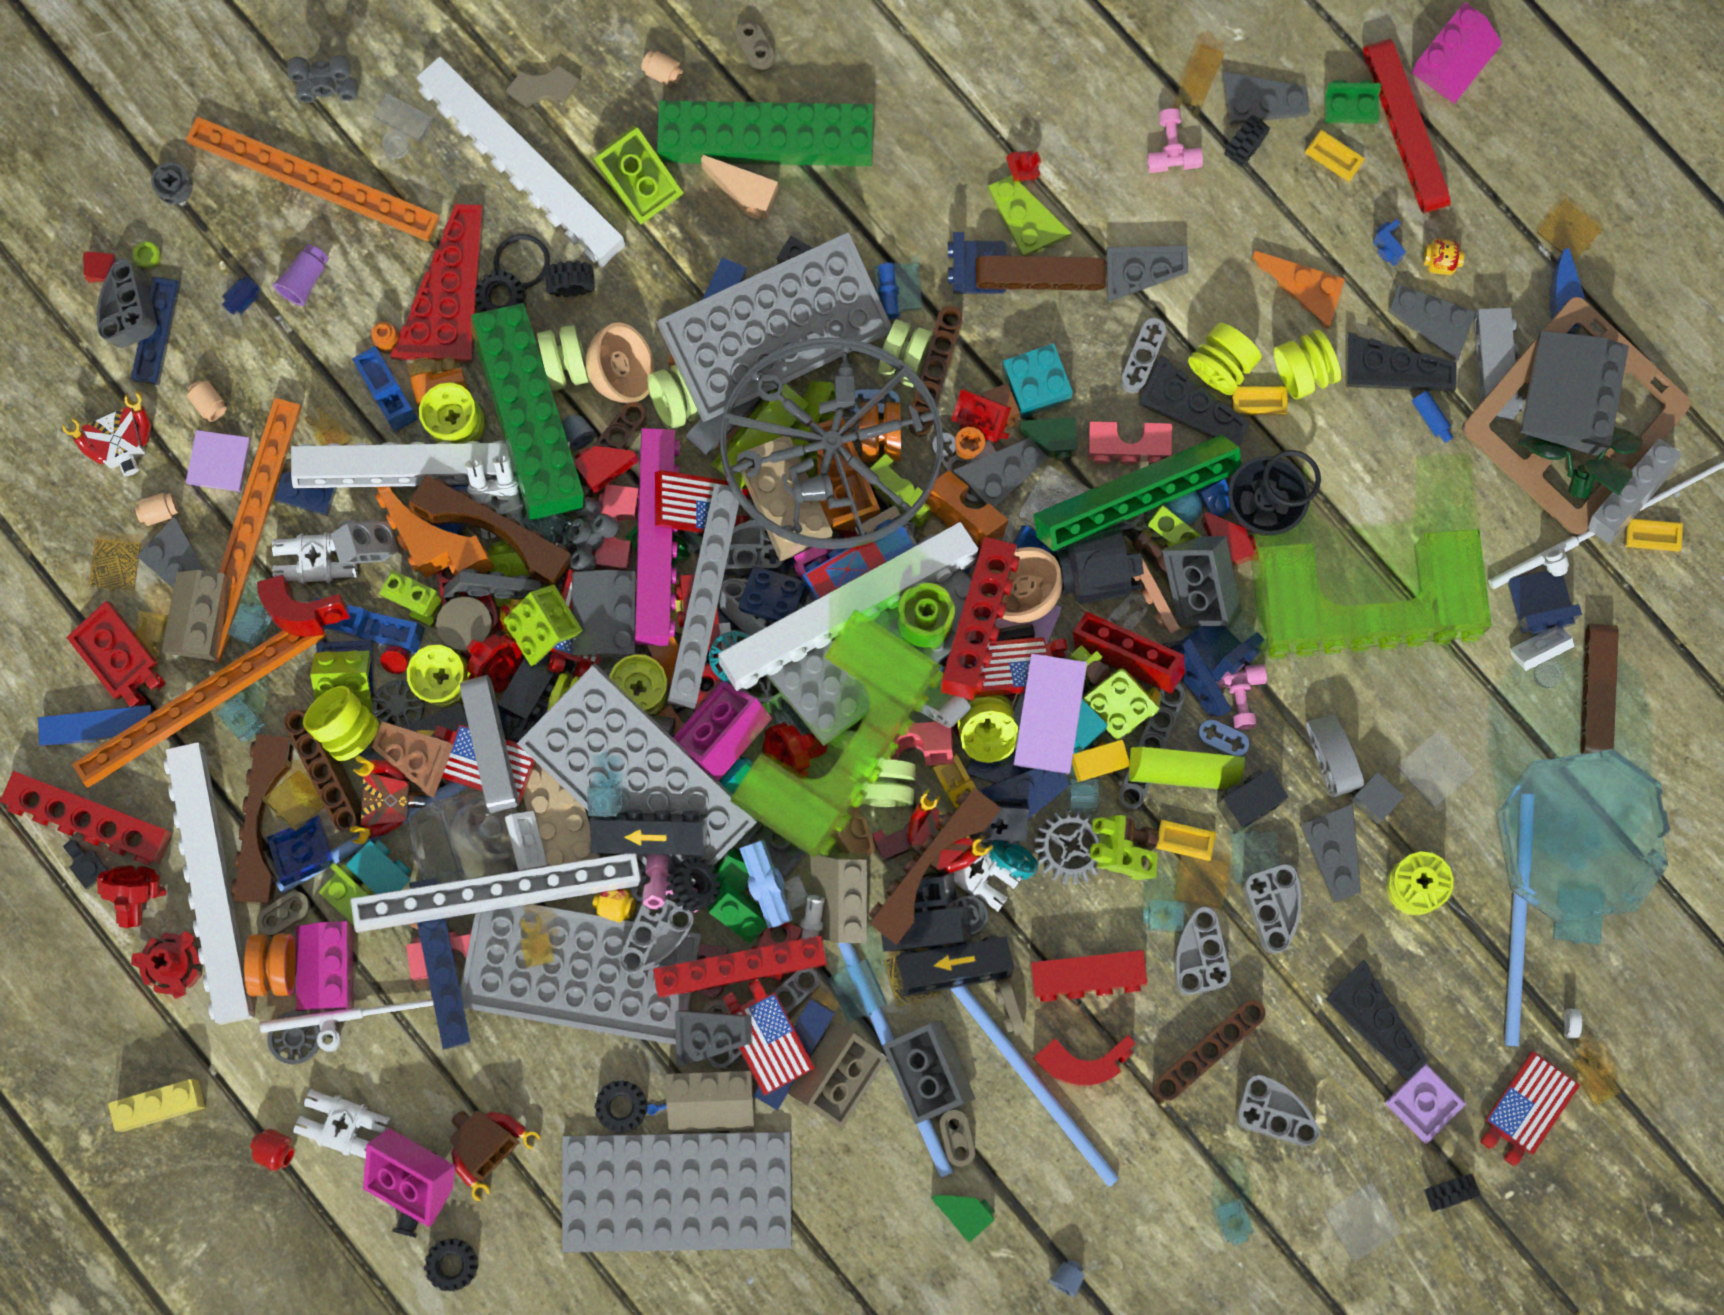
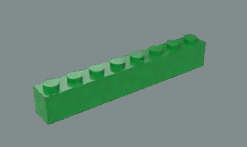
[1033,435,1241,551]

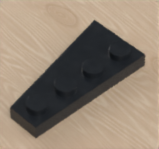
[1346,332,1457,391]
[1139,355,1250,446]
[1324,960,1427,1081]

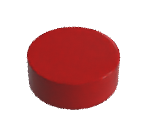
[380,646,410,674]

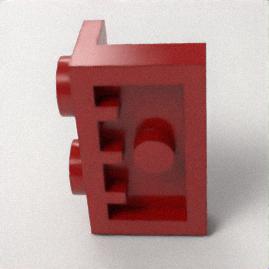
[951,389,1012,442]

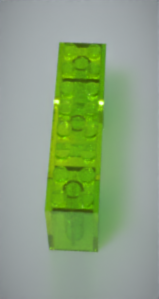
[1251,529,1492,660]
[730,609,945,858]

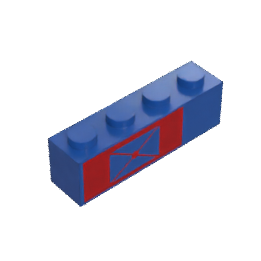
[801,519,915,601]

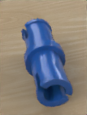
[878,263,900,320]

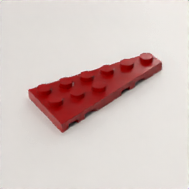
[390,204,483,363]

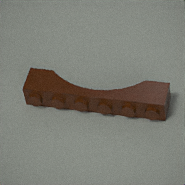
[409,475,571,587]
[231,734,294,906]
[868,788,1001,945]

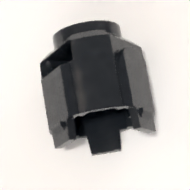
[1055,523,1144,605]

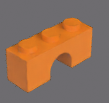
[925,470,1009,551]

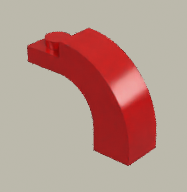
[257,575,350,637]
[1033,1035,1136,1086]

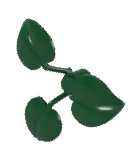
[1517,426,1643,498]

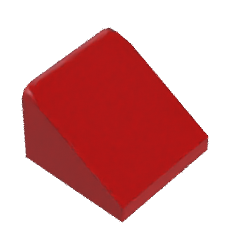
[83,252,115,283]

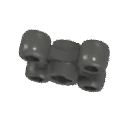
[287,55,358,103]
[554,496,619,572]

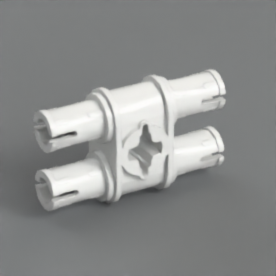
[465,454,526,539]
[272,532,358,585]
[941,838,1021,912]
[294,1089,391,1158]

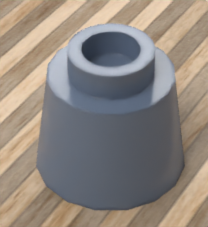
[562,414,596,450]
[1048,1259,1085,1298]

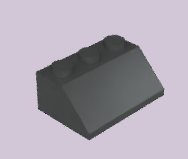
[1162,536,1242,626]
[571,570,635,658]
[882,1020,976,1125]

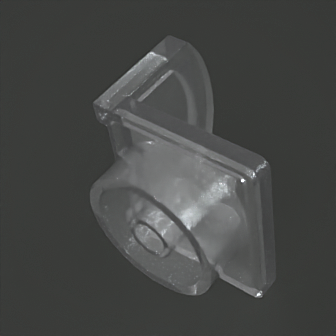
[410,792,518,885]

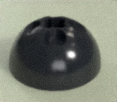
[1228,456,1310,536]

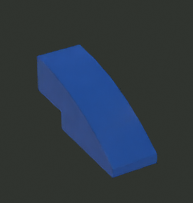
[1550,248,1585,334]
[352,346,418,432]

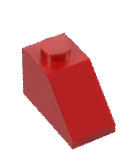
[574,446,639,494]
[1201,513,1257,567]

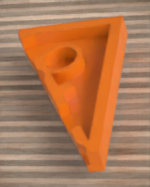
[1252,251,1345,329]

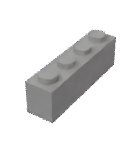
[1473,308,1523,421]
[1588,438,1682,545]

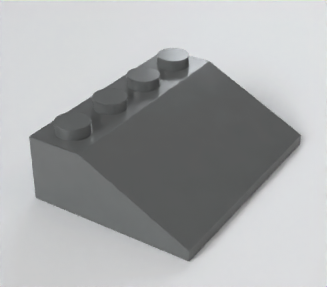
[1520,331,1629,456]

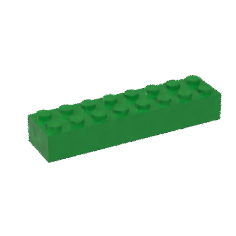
[657,101,873,166]
[471,303,584,521]

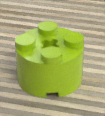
[898,583,955,648]

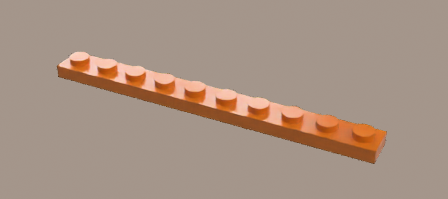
[186,117,440,242]
[204,398,302,664]
[72,631,327,788]

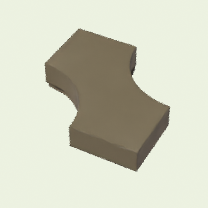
[505,65,580,109]

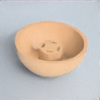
[585,322,655,403]
[984,547,1063,623]

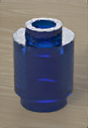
[221,275,261,316]

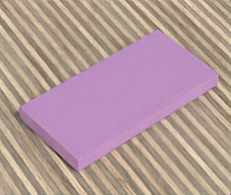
[1014,654,1087,774]

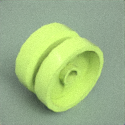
[877,319,933,388]
[537,324,589,391]
[647,364,701,430]
[853,759,916,807]

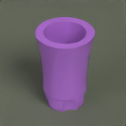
[273,244,329,306]

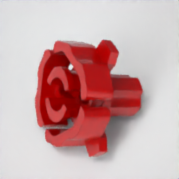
[461,634,523,693]
[762,722,827,787]
[97,865,166,928]
[131,931,202,999]

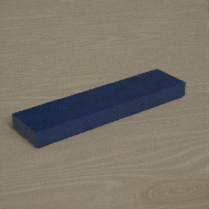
[131,276,181,385]
[754,998,835,1111]

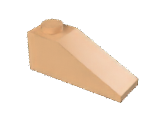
[701,155,779,219]

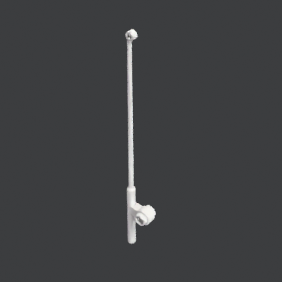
[1488,461,1724,589]
[260,999,433,1052]

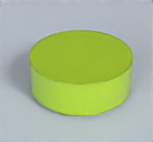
[132,241,161,270]

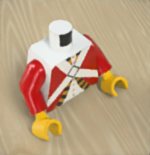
[62,391,151,476]

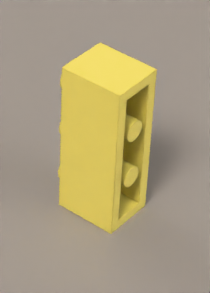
[108,1079,206,1132]

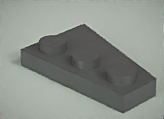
[1222,71,1310,125]
[1106,246,1188,302]
[1388,285,1476,362]
[952,438,1048,508]
[137,516,206,589]
[444,569,541,599]
[1300,804,1361,903]
[675,1010,752,1068]

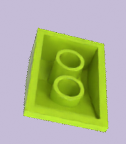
[590,126,684,225]

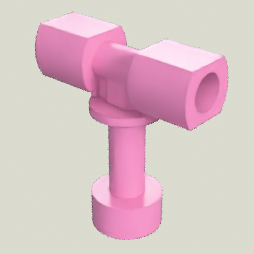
[1147,108,1203,173]
[1214,664,1267,730]
[643,854,698,912]

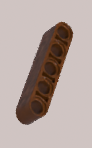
[975,256,1106,291]
[908,306,962,437]
[561,402,647,518]
[1580,623,1619,759]
[284,710,366,832]
[1153,1000,1266,1102]

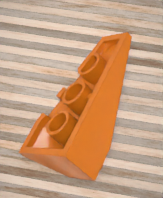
[817,417,880,532]

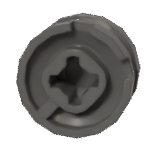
[151,162,193,205]
[955,896,988,937]

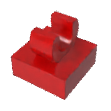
[1006,151,1041,182]

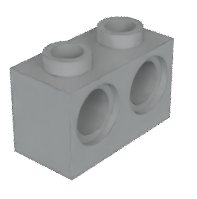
[331,519,399,565]

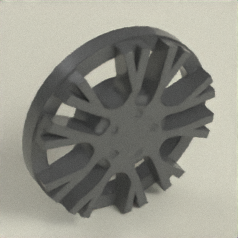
[373,680,425,727]
[267,1011,320,1065]

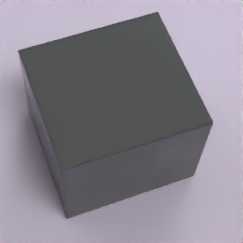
[1350,772,1405,825]

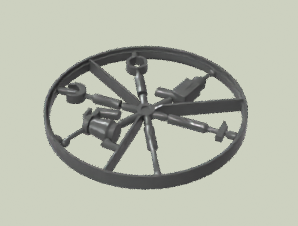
[720,337,943,549]

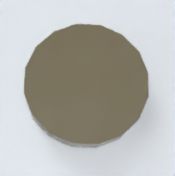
[436,597,493,652]

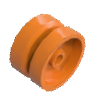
[859,402,901,462]
[244,934,296,996]

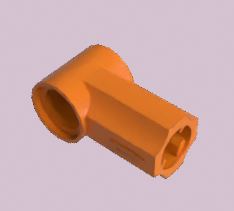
[410,368,468,407]

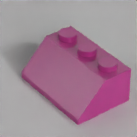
[1412,2,1502,104]
[673,681,772,781]
[296,921,353,1011]
[363,1128,455,1227]

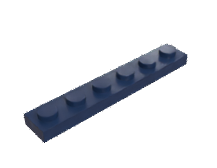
[409,877,471,1050]

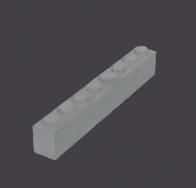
[667,483,742,709]

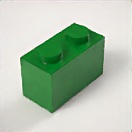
[707,877,767,944]

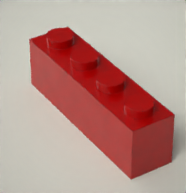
[1073,611,1185,694]
[1030,950,1148,1003]

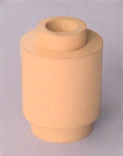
[641,51,683,87]
[187,381,227,422]
[135,492,179,526]

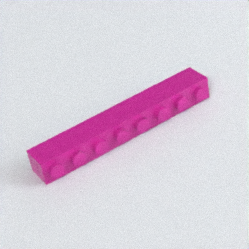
[635,428,680,646]

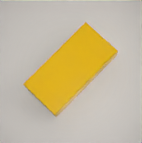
[1305,129,1366,182]
[1232,386,1288,415]
[1624,518,1683,552]
[1072,739,1130,782]
[1155,820,1216,861]

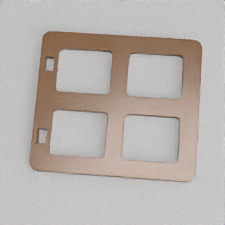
[1462,297,1690,535]

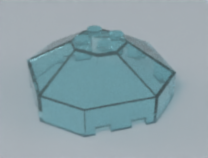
[1495,749,1670,923]

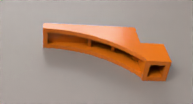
[375,487,495,578]

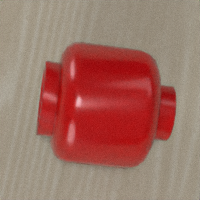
[250,1129,295,1171]

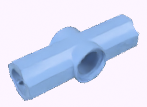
[740,840,793,928]

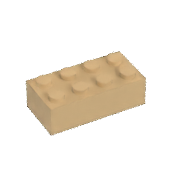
[738,436,832,562]
[523,763,601,867]

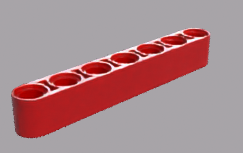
[1363,38,1451,214]

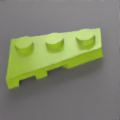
[988,175,1071,256]

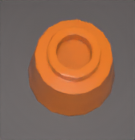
[371,321,400,354]
[955,427,985,460]

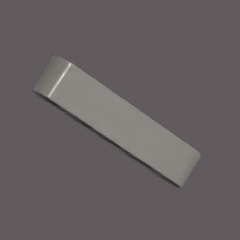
[460,675,519,813]

